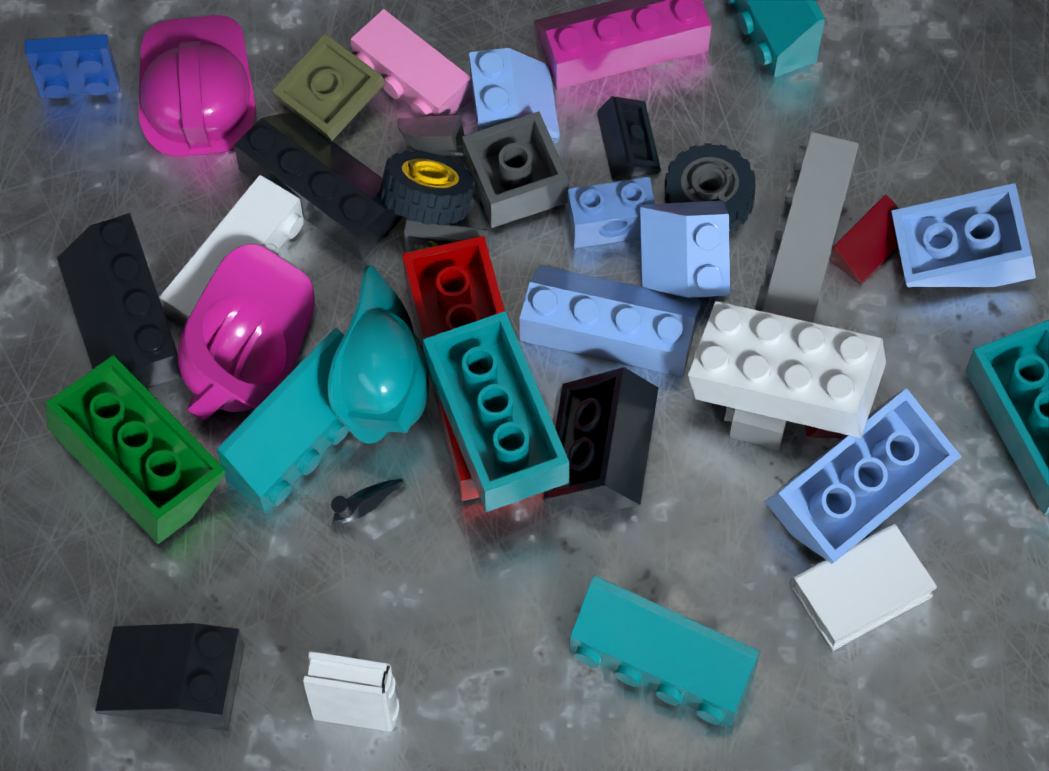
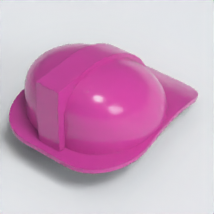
[139,15,256,157]
[178,244,315,421]

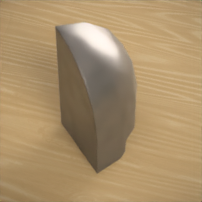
[397,115,465,156]

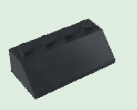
[234,112,403,261]
[57,213,182,389]

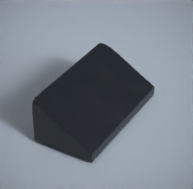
[597,96,661,179]

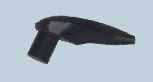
[331,479,405,524]

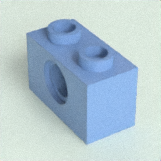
[567,177,655,249]

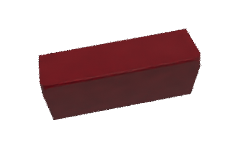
[830,194,899,285]

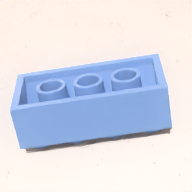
[519,265,702,377]
[764,388,961,564]

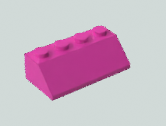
[534,0,711,89]

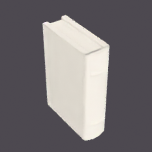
[790,523,937,652]
[303,651,400,732]

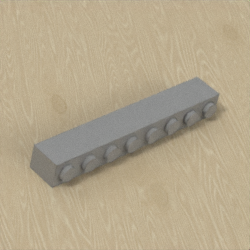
[724,132,859,450]

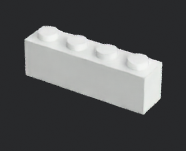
[159,175,304,328]

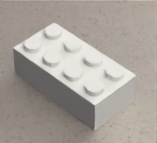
[688,301,886,438]

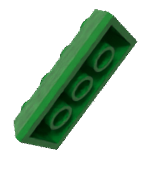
[45,355,226,544]

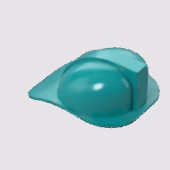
[328,266,429,444]

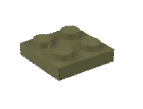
[271,33,386,141]

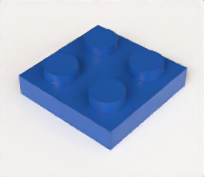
[25,34,120,98]

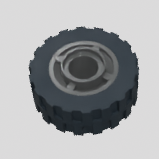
[665,143,756,233]

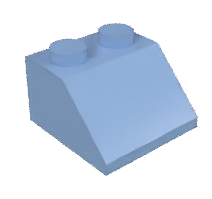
[469,48,560,139]
[640,201,730,298]

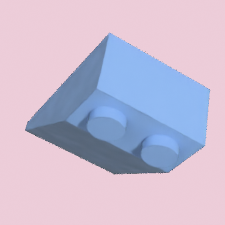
[892,183,1036,287]

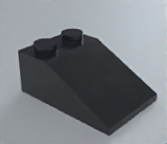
[95,623,245,731]

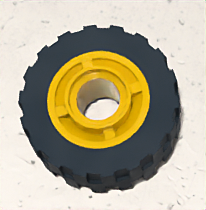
[379,151,475,225]

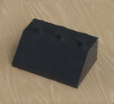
[543,367,659,512]

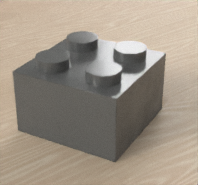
[462,111,569,228]

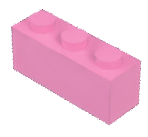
[350,9,473,117]

